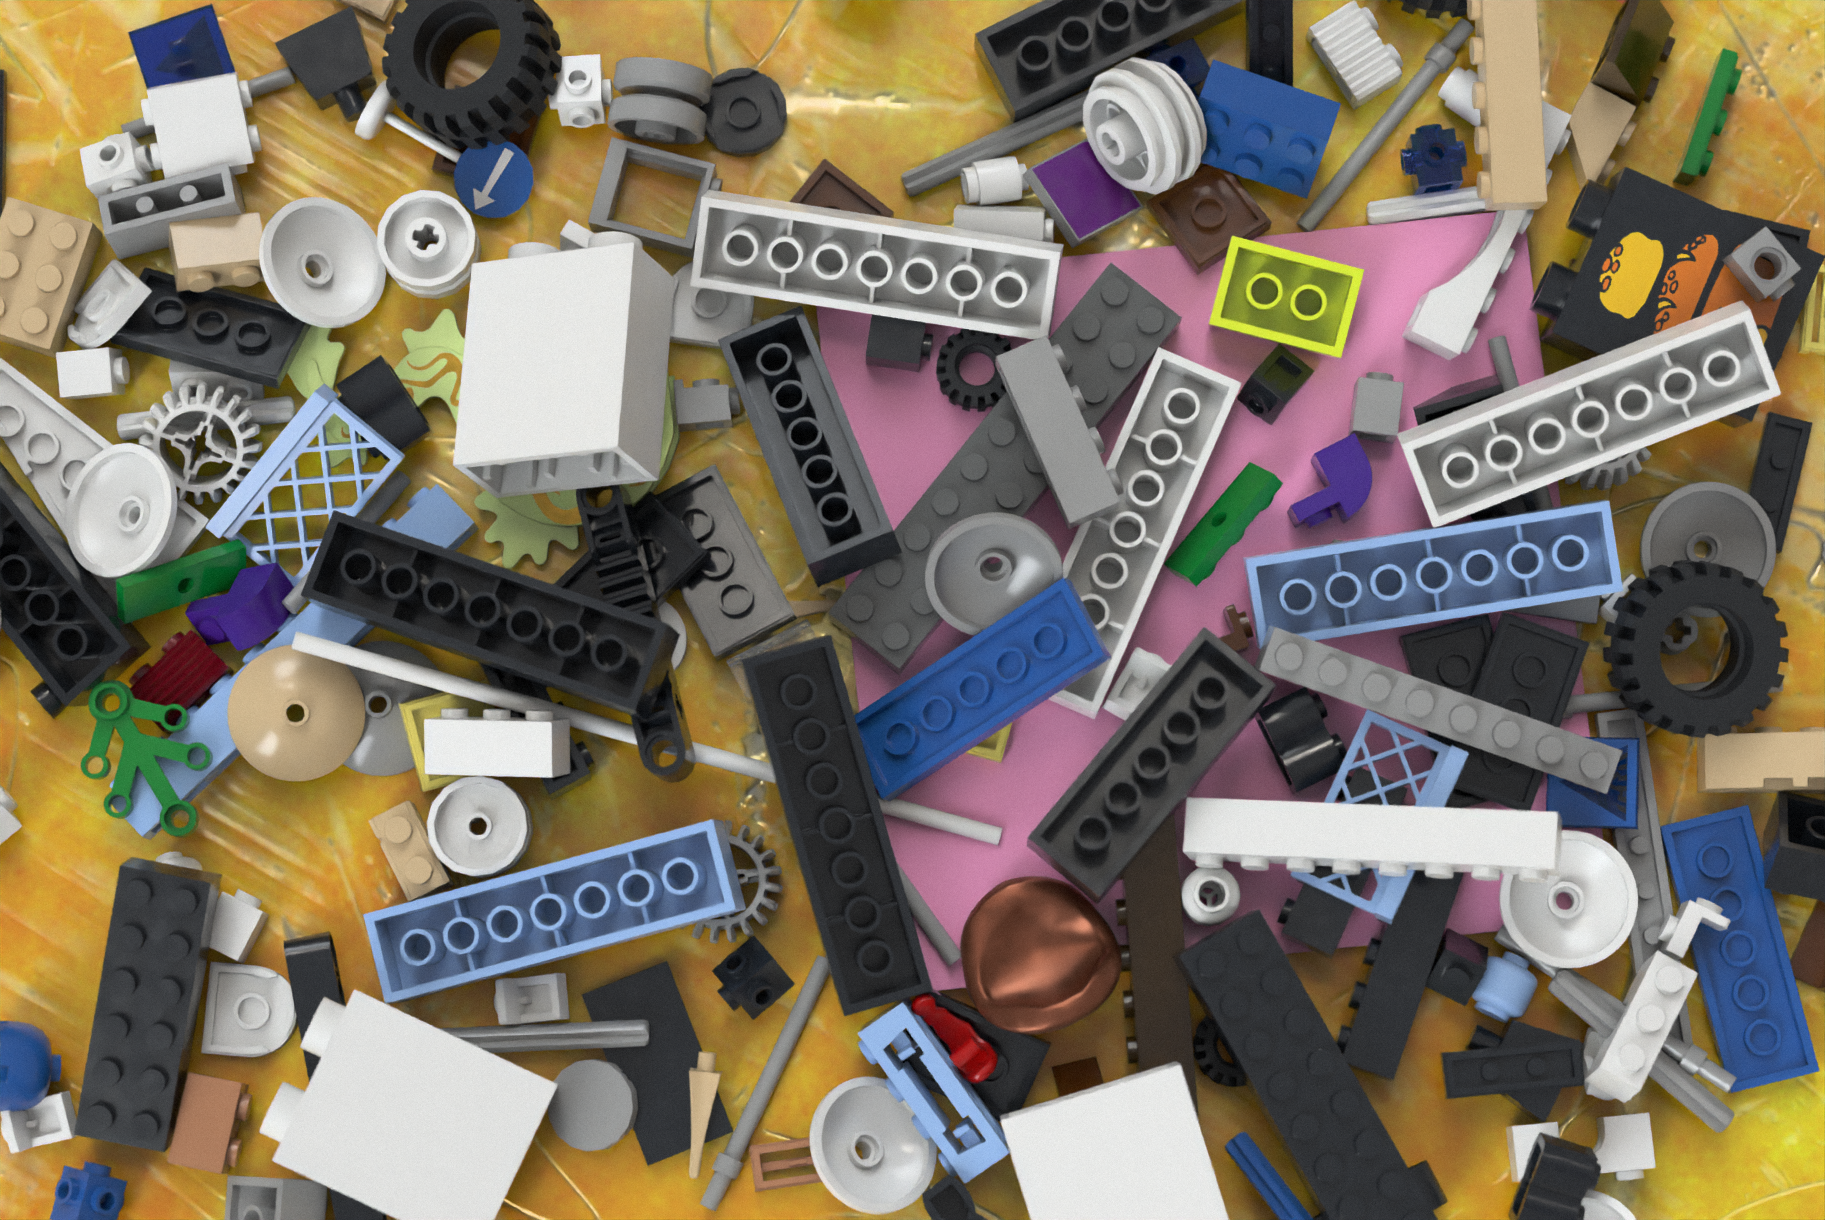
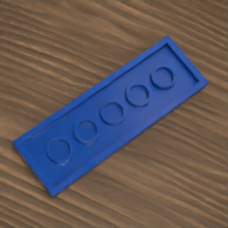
[854,578,1112,801]
[1660,805,1819,1093]

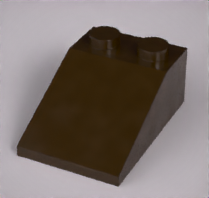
[1590,0,1676,113]

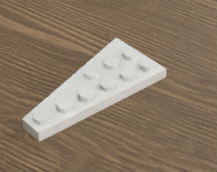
[0,358,210,623]

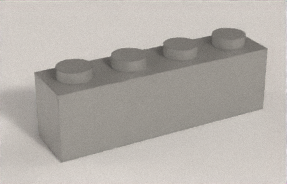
[995,335,1124,530]

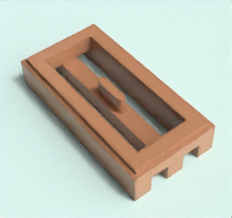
[749,1137,822,1192]

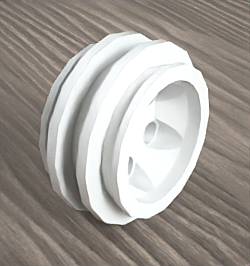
[1083,57,1207,195]

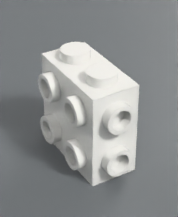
[141,72,262,179]

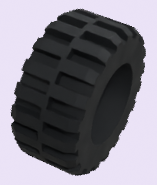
[382,0,562,150]
[1603,560,1789,738]

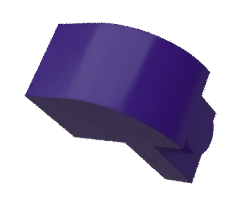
[1287,433,1372,529]
[185,562,294,651]

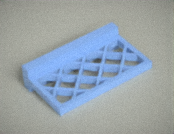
[205,383,405,587]
[1290,709,1469,924]

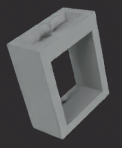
[588,137,723,258]

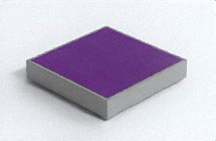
[1023,138,1143,248]

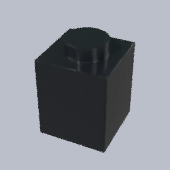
[866,314,933,372]
[1425,928,1489,1006]

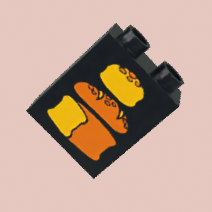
[1529,167,1825,428]

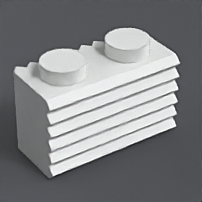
[1306,0,1403,110]

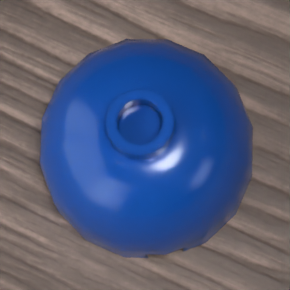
[0,1021,61,1112]

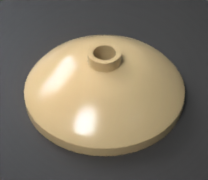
[227,645,365,781]

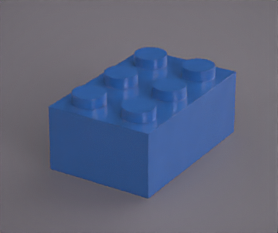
[1198,59,1341,199]

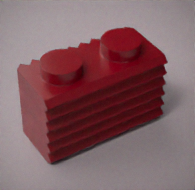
[129,629,234,735]

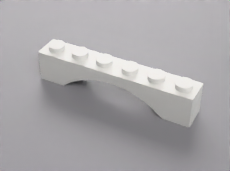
[1401,101,1572,360]

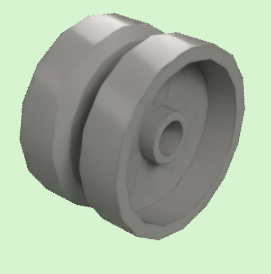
[607,57,713,145]

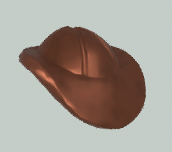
[960,876,1122,1034]

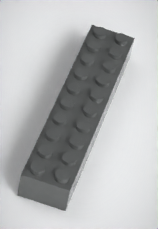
[828,263,1182,675]

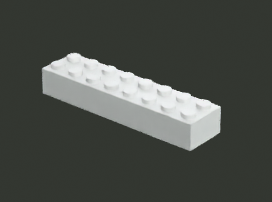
[690,190,1064,340]
[1397,300,1781,528]
[1048,347,1242,720]

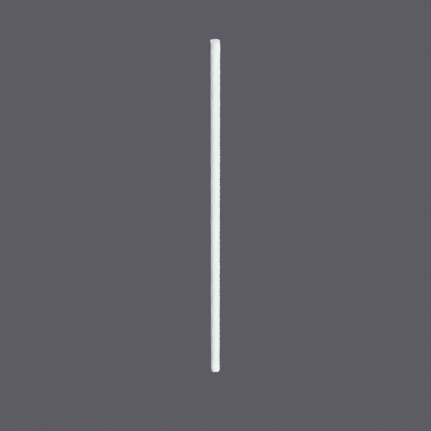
[292,631,1002,845]

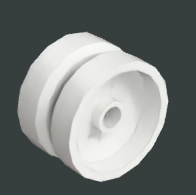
[377,190,481,299]
[427,776,533,878]

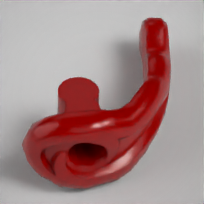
[911,993,998,1083]

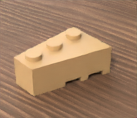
[1697,726,1825,794]

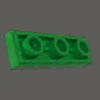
[1673,48,1742,186]
[1164,462,1283,587]
[116,539,246,624]

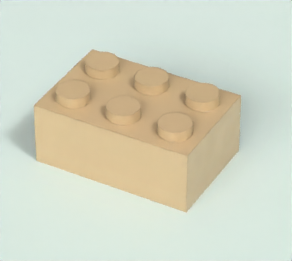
[0,197,103,358]

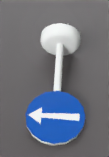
[355,80,534,218]

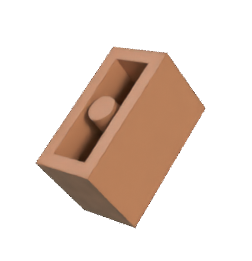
[167,1072,253,1174]

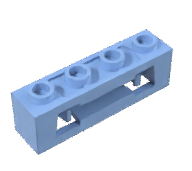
[858,998,1010,1184]

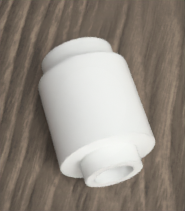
[1438,66,1481,127]
[961,156,1029,206]

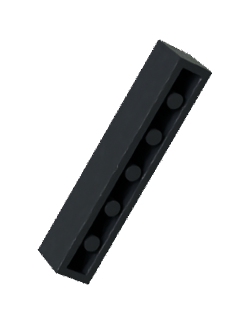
[1335,807,1464,1081]

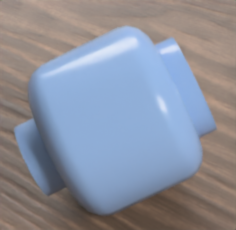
[1472,951,1538,1023]

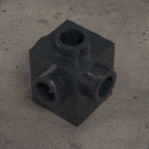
[712,935,795,1020]

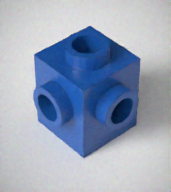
[50,1161,127,1220]

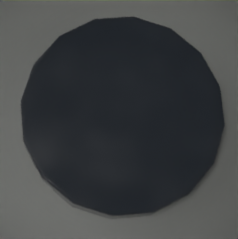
[699,68,787,158]

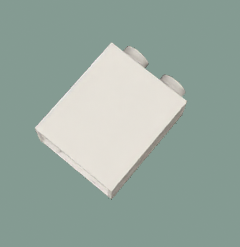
[453,231,674,498]
[259,989,558,1220]
[1000,1061,1229,1220]

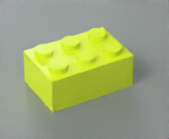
[1208,236,1364,359]

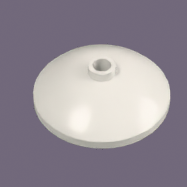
[259,197,386,328]
[65,443,177,579]
[1499,830,1638,969]
[810,1077,937,1214]

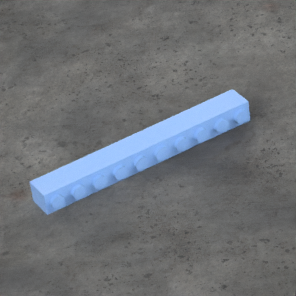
[109,484,479,840]

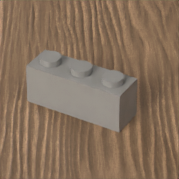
[98,163,246,260]

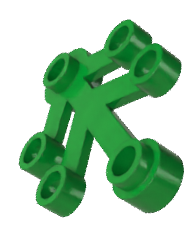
[81,680,213,838]

